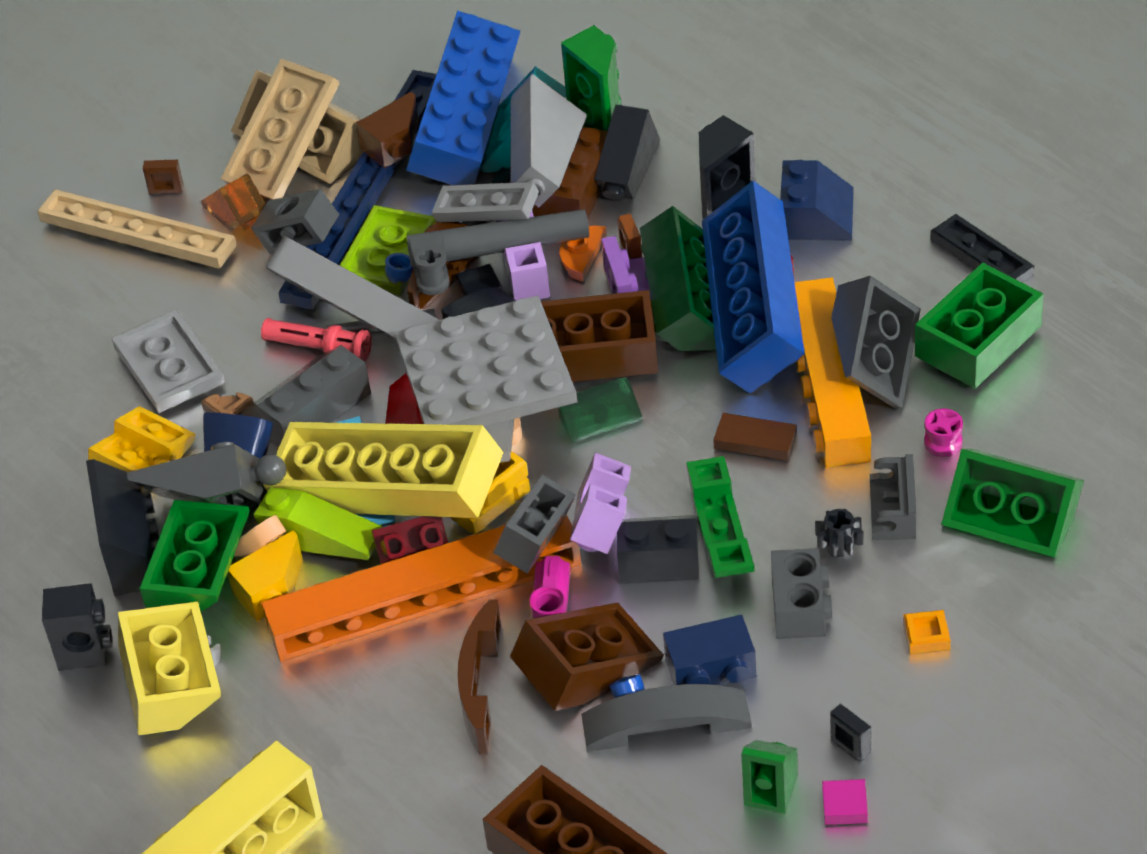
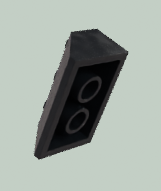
[86,459,160,596]

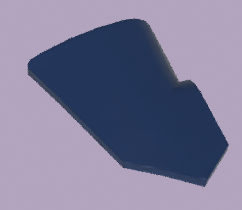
[203,412,273,511]

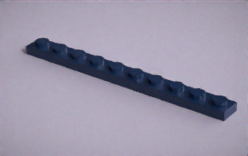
[278,70,436,310]

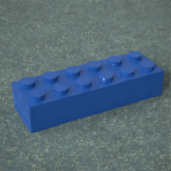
[406,10,521,185]
[702,181,805,394]

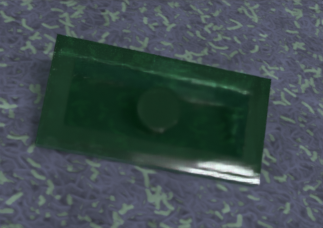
[558,377,643,443]

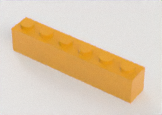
[795,277,871,468]

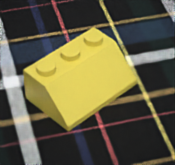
[118,602,221,735]

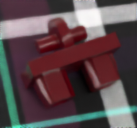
[371,516,448,564]

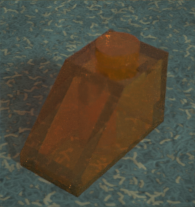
[200,173,266,232]

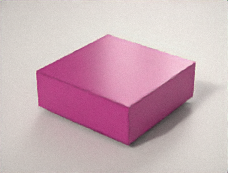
[822,779,868,825]

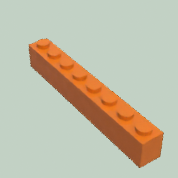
[261,515,582,662]

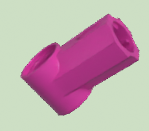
[529,556,571,619]

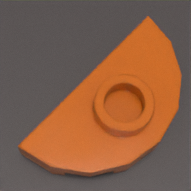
[559,226,607,282]

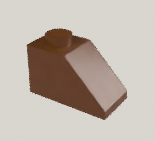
[356,92,419,168]

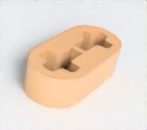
[233,515,287,562]

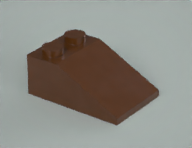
[510,602,664,711]

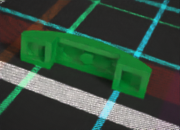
[686,456,755,578]

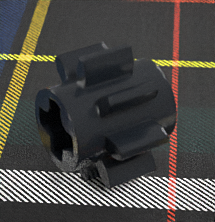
[815,509,864,557]

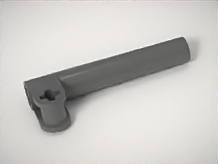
[406,209,589,295]

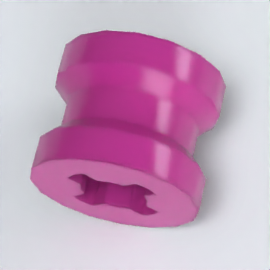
[924,408,963,457]

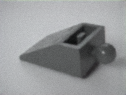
[127,442,286,510]

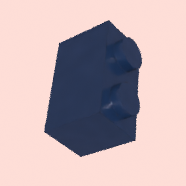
[663,614,757,685]

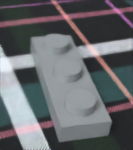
[431,182,539,222]

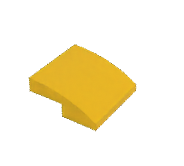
[88,406,196,489]

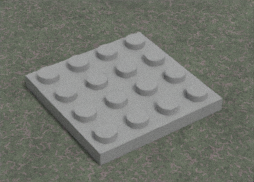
[395,295,577,426]

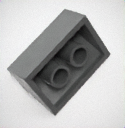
[239,345,371,447]

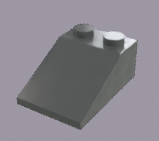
[831,276,921,409]

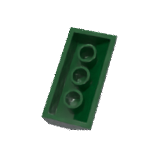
[640,206,716,351]

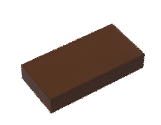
[713,413,797,461]

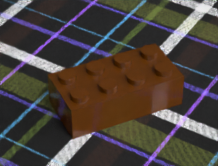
[541,290,658,382]
[482,765,668,854]

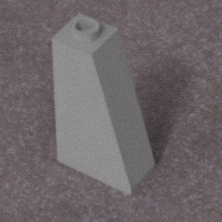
[511,74,587,207]

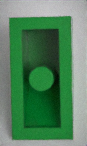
[741,740,798,814]

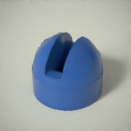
[385,253,413,284]
[609,673,645,698]

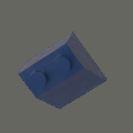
[780,160,854,240]

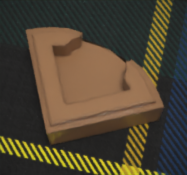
[201,393,254,415]

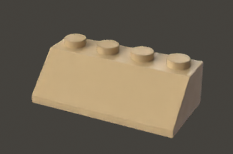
[231,70,363,184]

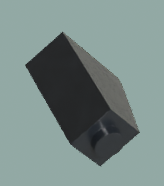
[594,104,660,200]

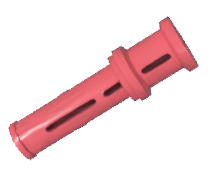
[261,318,372,362]

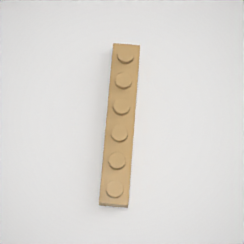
[37,189,237,269]

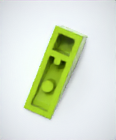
[253,487,382,560]

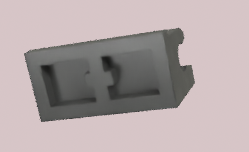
[870,454,916,540]

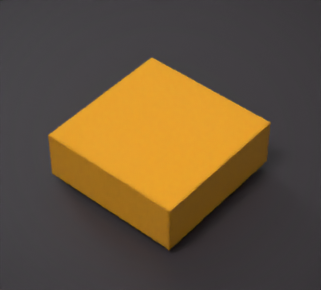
[903,610,951,655]

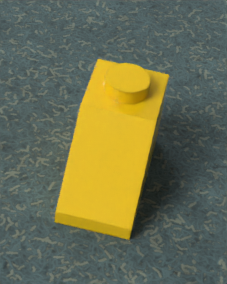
[228,530,303,621]

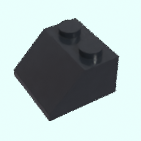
[699,115,756,219]
[617,515,699,583]

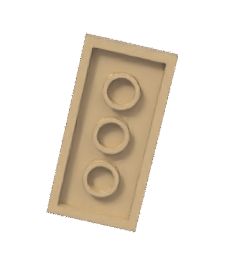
[221,59,340,200]

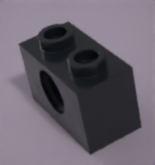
[42,583,113,671]

